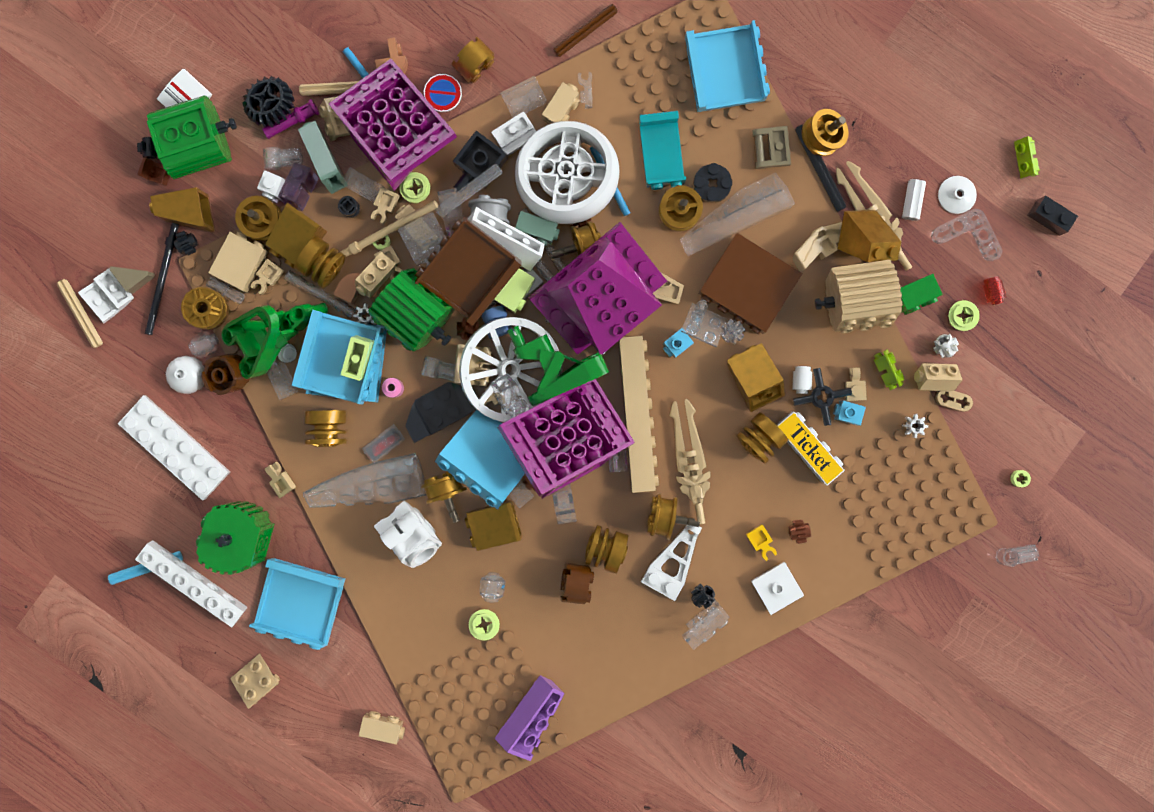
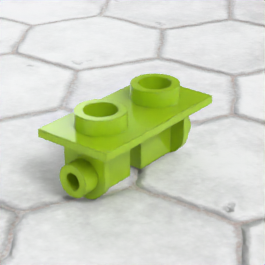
[1014,136,1040,179]
[874,349,904,390]

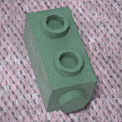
[515,211,560,246]

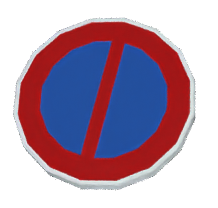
[424,74,462,112]

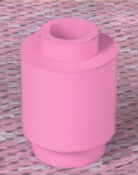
[382,378,404,398]

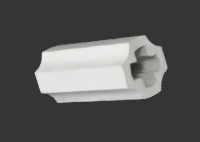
[902,179,926,221]

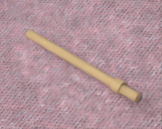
[340,201,438,257]

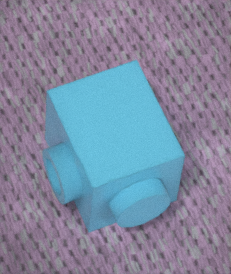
[663,328,694,358]
[833,400,866,426]

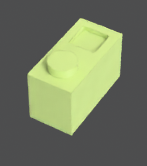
[494,269,535,313]
[341,335,374,381]

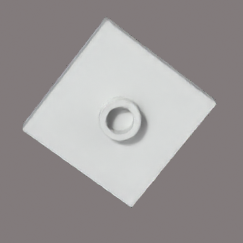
[751,562,804,615]

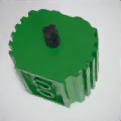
[147,95,237,179]
[368,268,455,352]
[196,501,275,575]

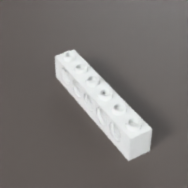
[135,540,248,627]

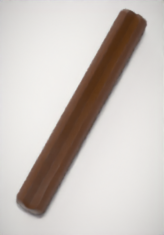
[554,4,618,57]

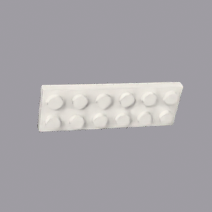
[118,395,230,500]

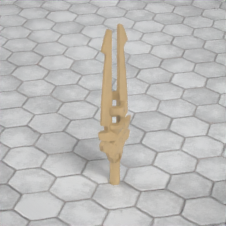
[836,161,912,271]
[669,399,710,524]

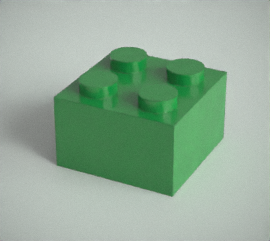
[900,274,943,315]

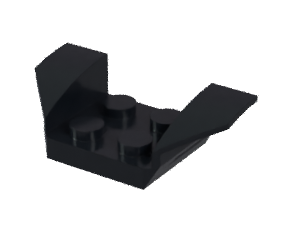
[405,382,479,443]

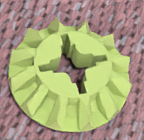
[400,172,430,203]
[948,300,979,331]
[469,609,500,640]

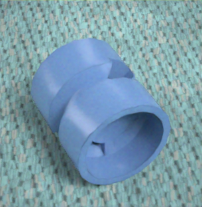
[481,305,513,339]

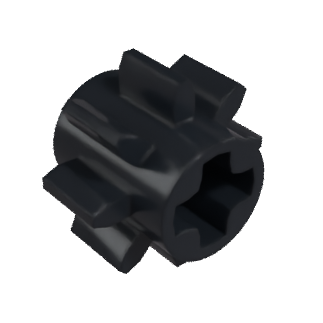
[137,137,158,159]
[174,231,199,256]
[691,584,715,609]

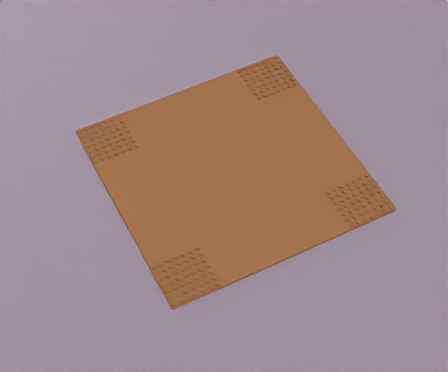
[179,0,998,803]

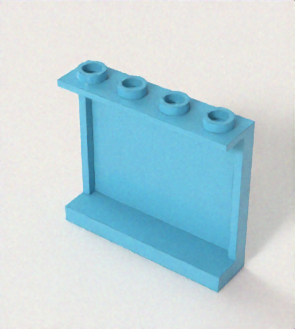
[685,20,770,112]
[291,310,385,405]
[435,410,525,510]
[249,558,346,650]

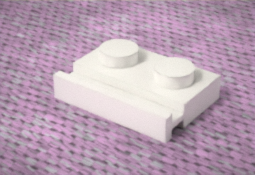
[491,111,536,156]

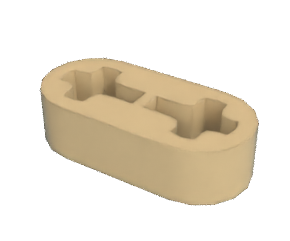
[935,391,973,412]

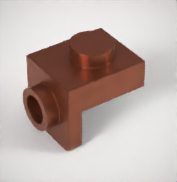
[137,158,170,186]

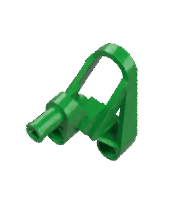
[221,303,328,379]
[507,326,609,406]

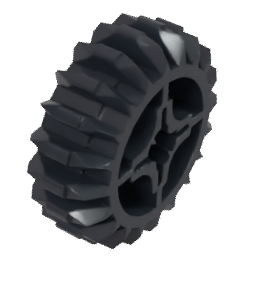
[242,76,295,128]

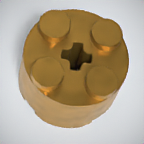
[451,37,495,83]

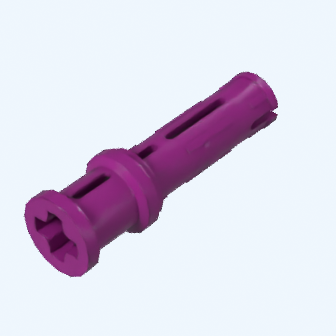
[262,99,320,139]

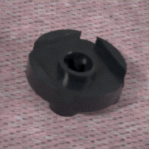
[694,163,733,203]

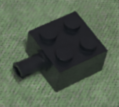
[453,130,508,195]

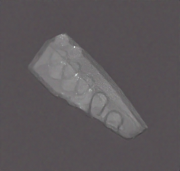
[680,173,795,256]
[303,453,426,508]

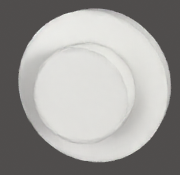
[278,343,297,363]

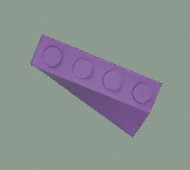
[495,675,565,761]

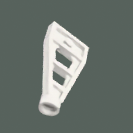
[641,525,702,601]

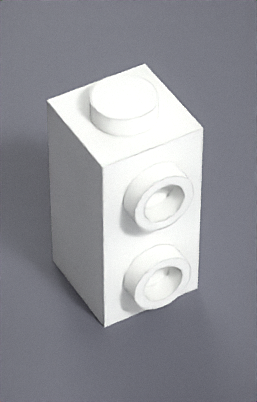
[257,170,291,203]

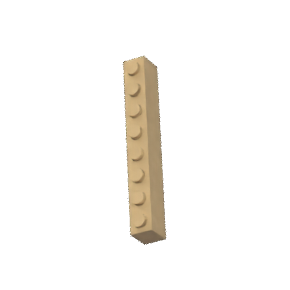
[619,336,659,493]

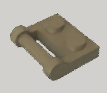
[752,126,791,169]

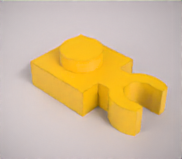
[746,524,777,561]

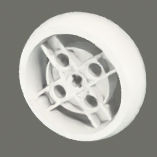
[515,121,620,224]

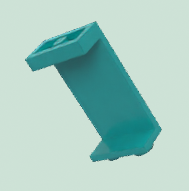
[639,111,686,190]

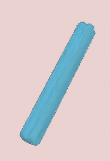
[108,551,183,585]

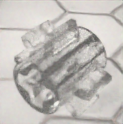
[720,319,745,344]

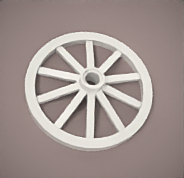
[459,317,562,422]

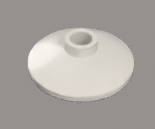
[938,176,977,214]

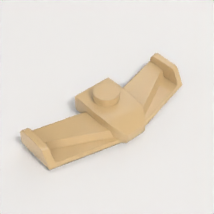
[793,222,842,272]

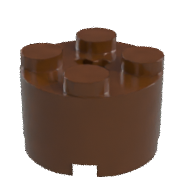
[202,354,250,395]
[560,563,594,605]

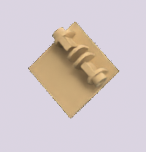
[454,344,492,387]
[230,654,280,709]

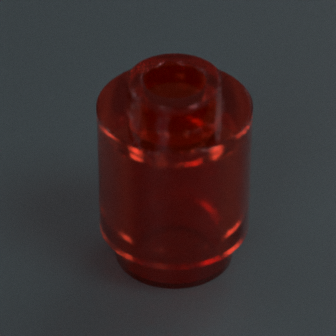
[983,276,1007,306]

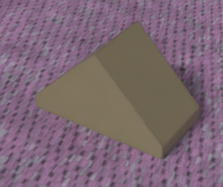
[110,266,155,294]

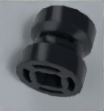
[338,196,361,218]

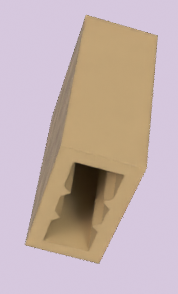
[208,231,269,293]

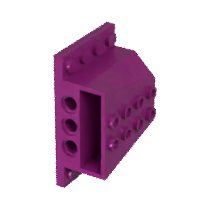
[329,59,457,191]
[529,222,667,355]
[497,379,635,499]

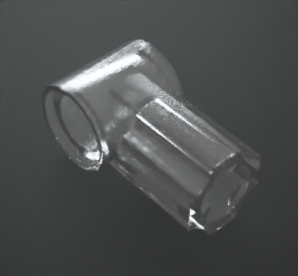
[263,147,303,170]
[421,356,455,381]
[995,544,1039,567]

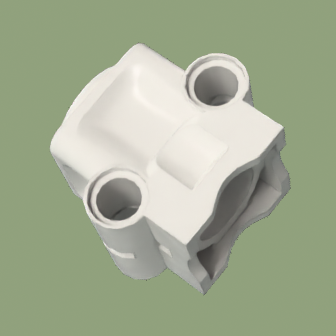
[374,501,442,568]

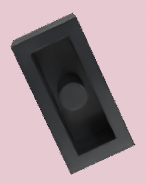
[1027,195,1078,236]

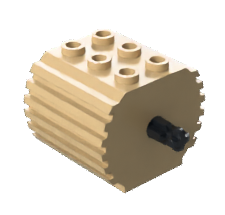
[815,260,902,333]

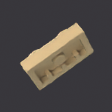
[319,96,350,141]

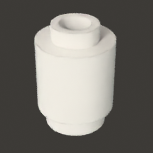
[792,366,813,394]

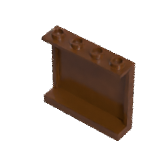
[415,217,522,326]
[698,233,803,335]

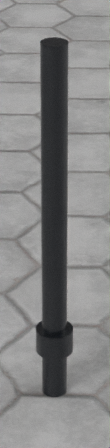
[144,222,179,335]

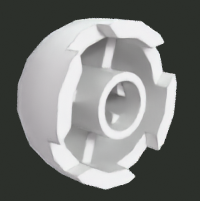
[166,356,204,394]

